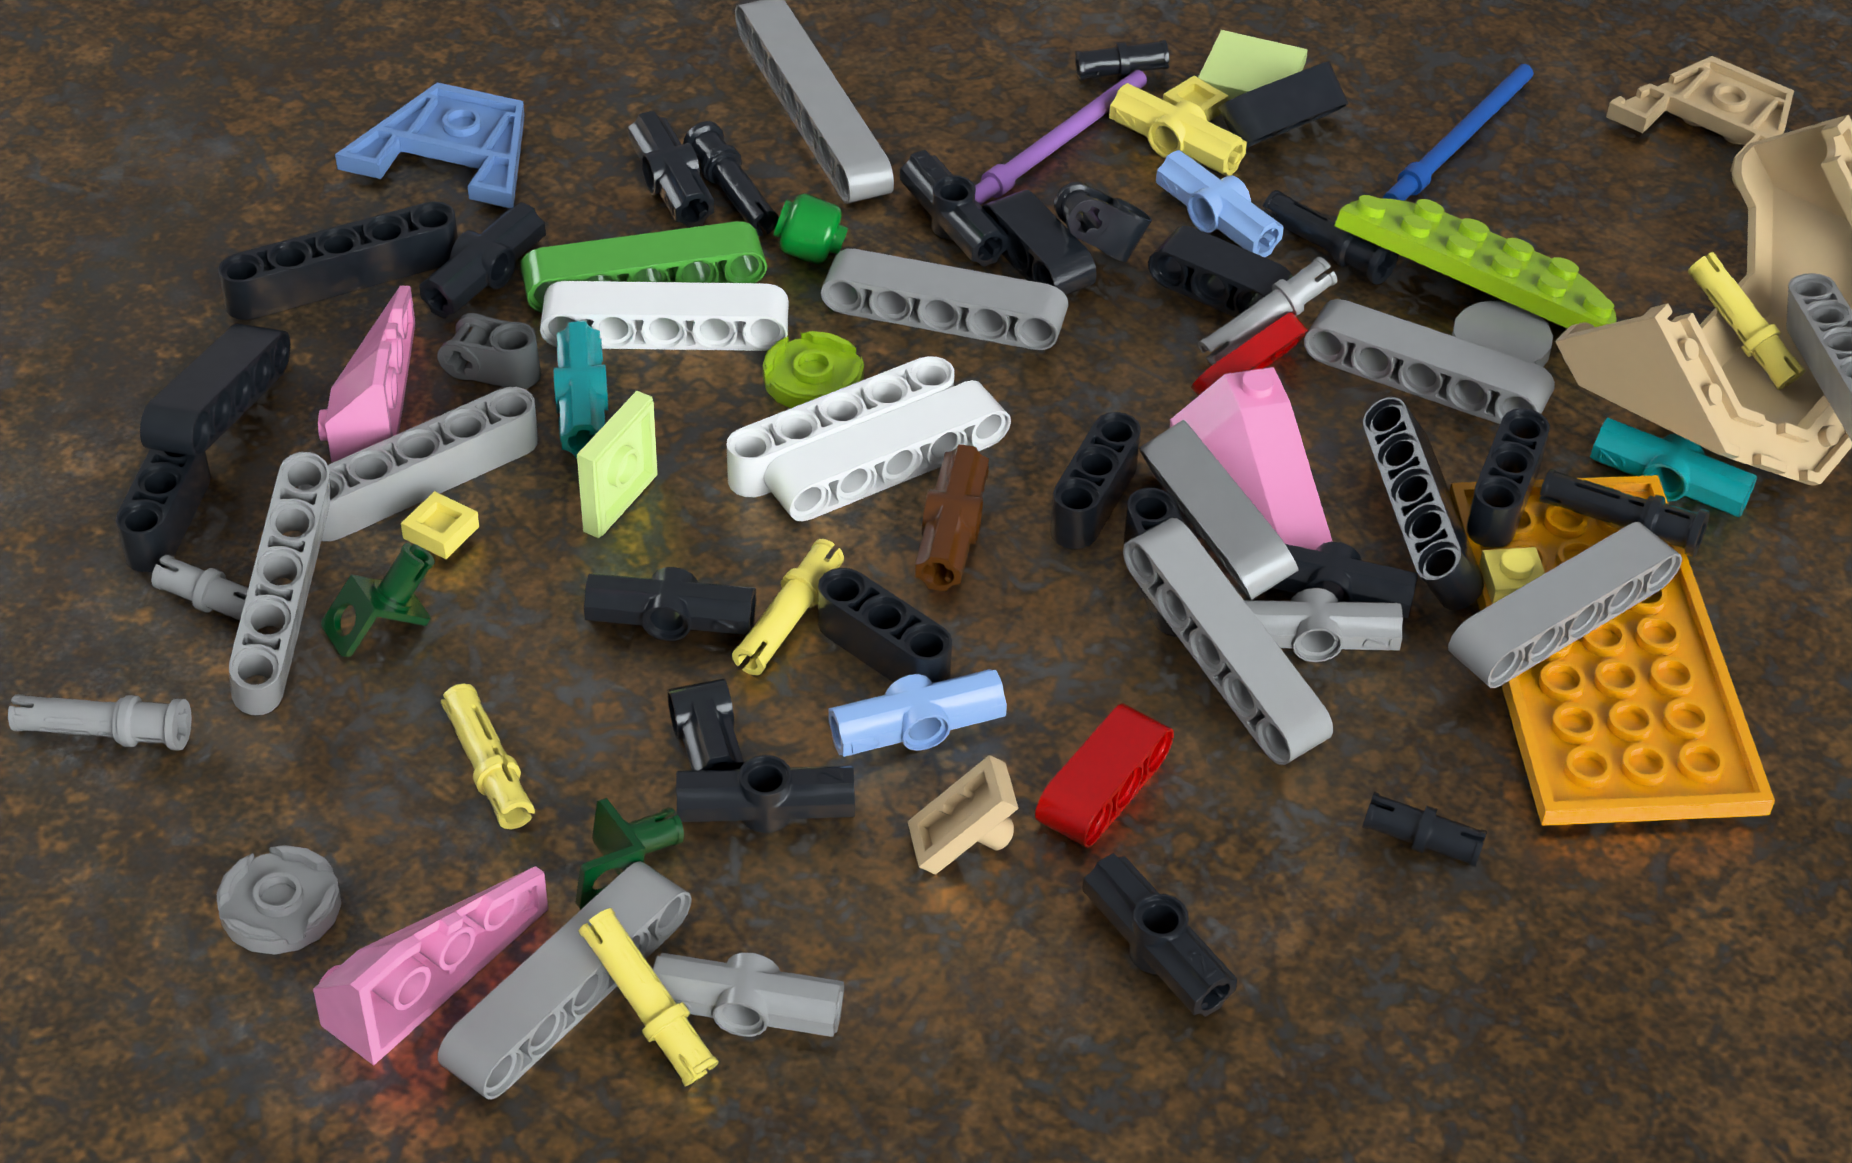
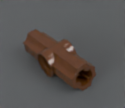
[915,444,989,591]

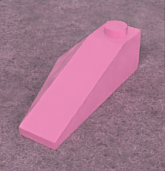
[318,286,415,462]
[1170,367,1333,550]
[313,866,548,1066]

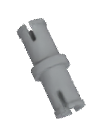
[151,555,248,620]

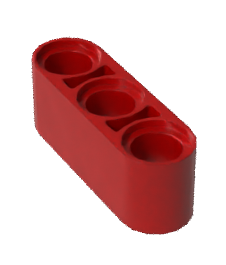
[1035,703,1174,848]

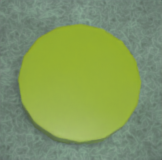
[763,331,864,408]

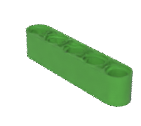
[520,222,767,313]

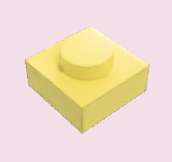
[1163,75,1228,122]
[401,491,479,559]
[1479,547,1545,604]

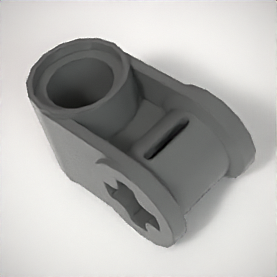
[437,313,541,389]

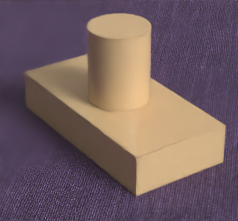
[907,755,1019,875]

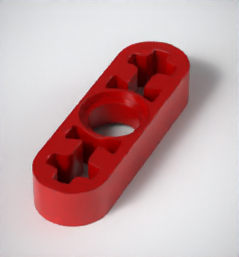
[1191,312,1309,396]

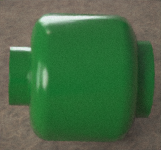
[773,193,848,265]

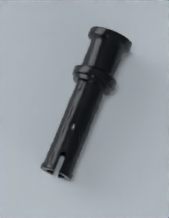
[683,121,779,236]
[1263,190,1399,285]
[1539,469,1710,557]

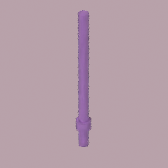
[975,70,1147,205]

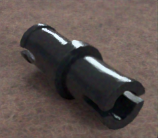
[1075,40,1170,81]
[1362,792,1487,867]

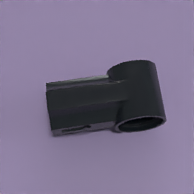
[667,679,744,770]

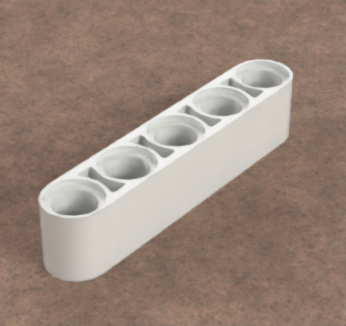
[540,281,789,351]
[727,356,954,497]
[764,380,1011,522]

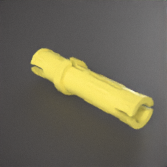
[1687,252,1806,390]
[732,539,844,675]
[441,683,535,830]
[578,908,719,1086]

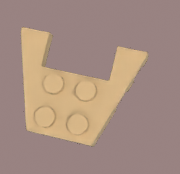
[1606,56,1794,172]

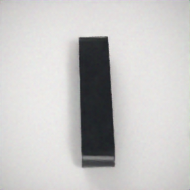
[218,201,458,320]
[140,323,291,457]
[1363,397,1484,610]

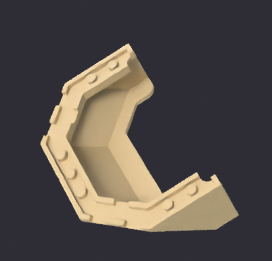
[1555,114,1852,486]

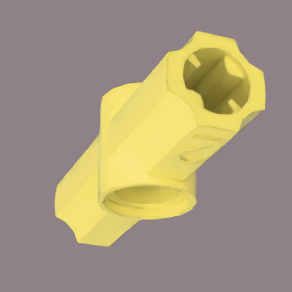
[1109,83,1247,176]

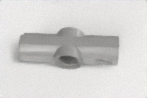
[1244,588,1403,662]
[653,953,844,1037]

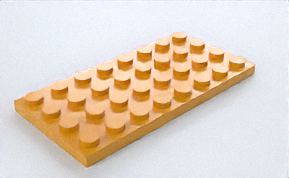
[1449,475,1775,826]

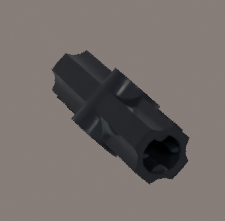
[628,111,715,228]
[900,150,1009,267]
[419,202,546,319]
[1271,541,1419,618]
[584,567,757,641]
[676,755,855,833]
[1082,853,1237,1017]

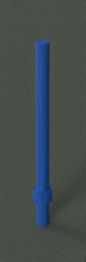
[1383,64,1534,201]

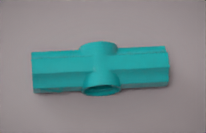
[554,321,609,458]
[1590,417,1757,518]

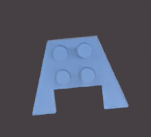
[335,82,525,208]

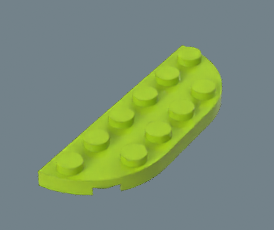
[1334,195,1617,329]

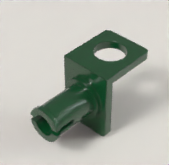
[321,543,435,657]
[575,798,684,910]

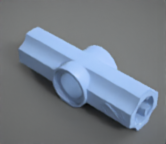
[1156,150,1284,257]
[828,669,1007,757]

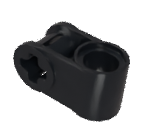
[1054,182,1152,262]

